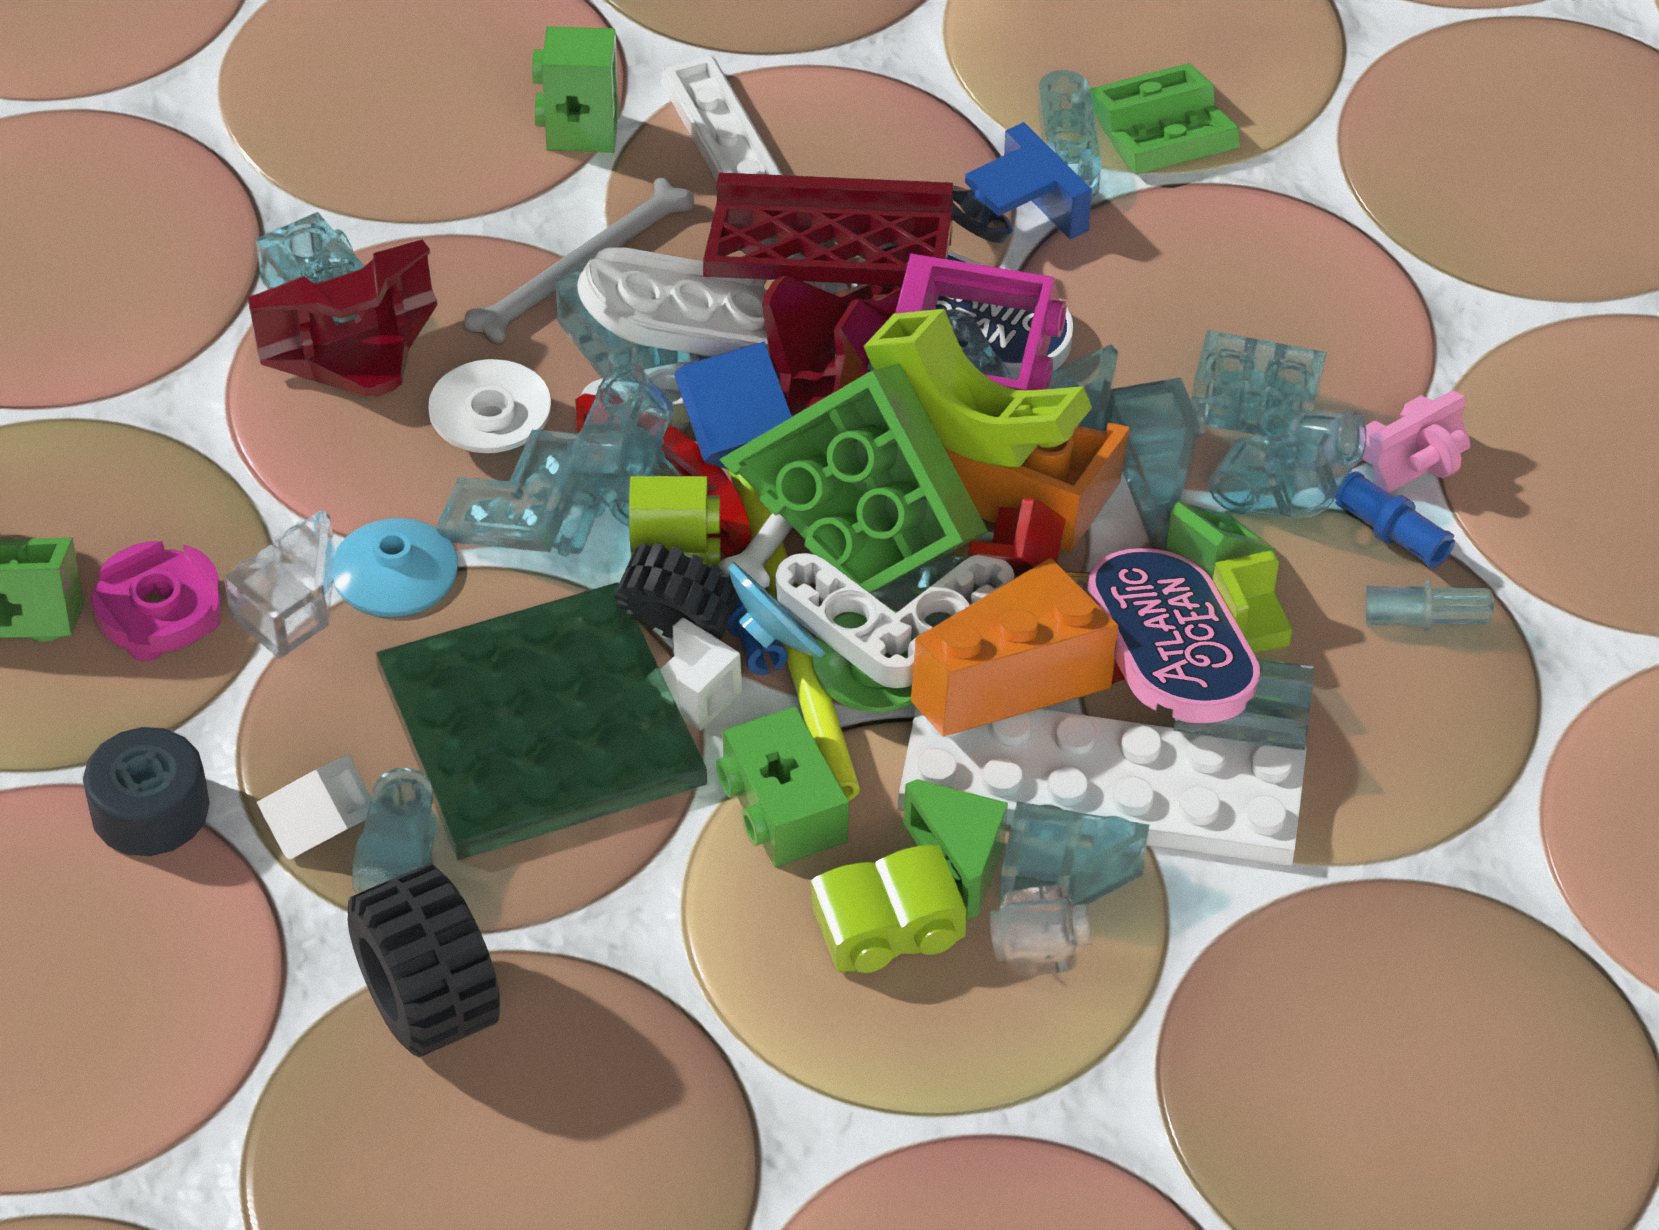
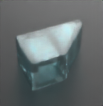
[999,801,1150,916]

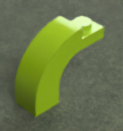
[864,309,1092,467]

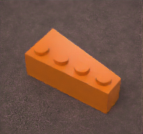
[944,422,1130,553]

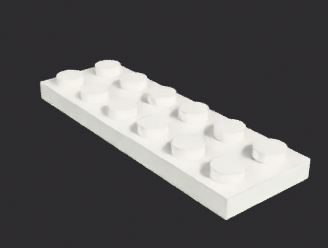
[898,707,1307,866]

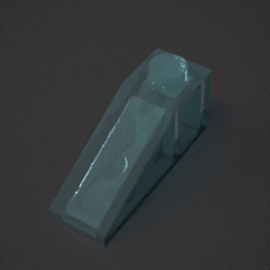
[1107,377,1205,551]

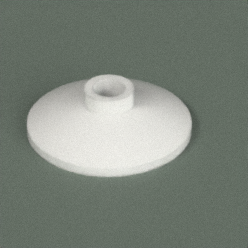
[428,359,551,453]

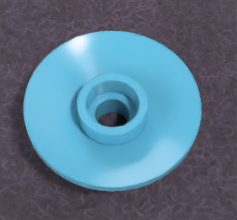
[332,518,458,618]
[728,562,826,658]

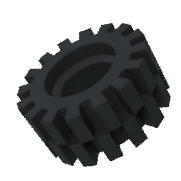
[614,543,739,640]

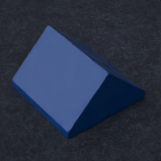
[674,342,792,470]

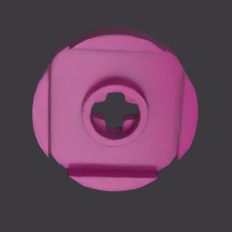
[91,541,222,661]

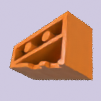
[911,558,1118,737]

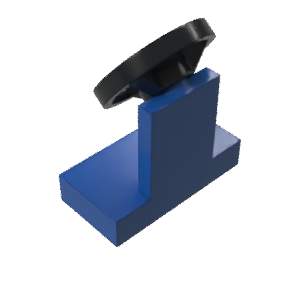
[953,122,1092,243]

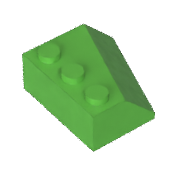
[719,364,989,594]

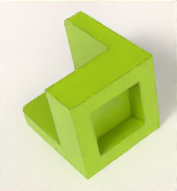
[1213,551,1292,653]

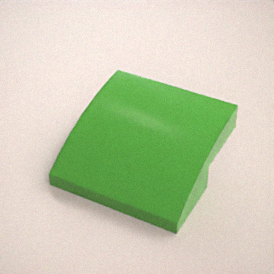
[1088,63,1240,175]

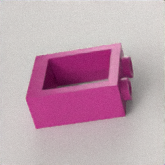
[896,254,1067,390]

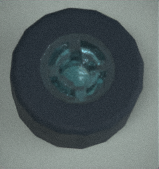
[83,727,210,856]

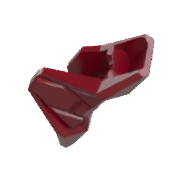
[247,239,438,397]
[762,275,902,417]

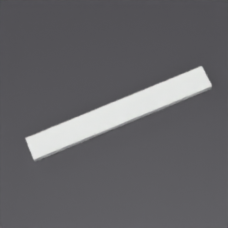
[661,55,873,372]

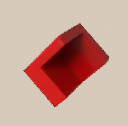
[967,498,1066,576]

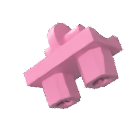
[1357,390,1471,493]

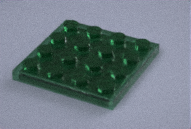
[376,582,707,861]

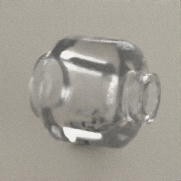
[990,885,1092,977]

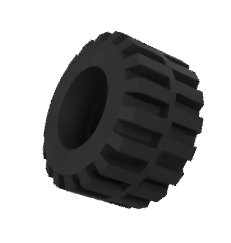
[347,863,500,1058]

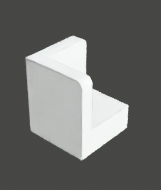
[644,618,742,731]
[256,754,380,859]

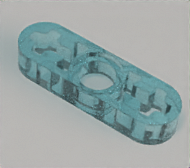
[1038,70,1102,200]

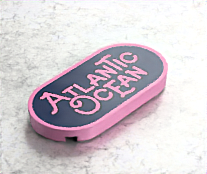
[1087,548,1260,723]

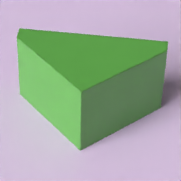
[1166,501,1276,580]
[904,779,1008,920]

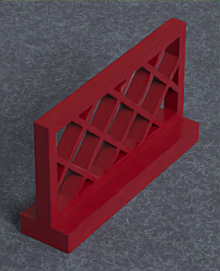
[703,172,953,286]

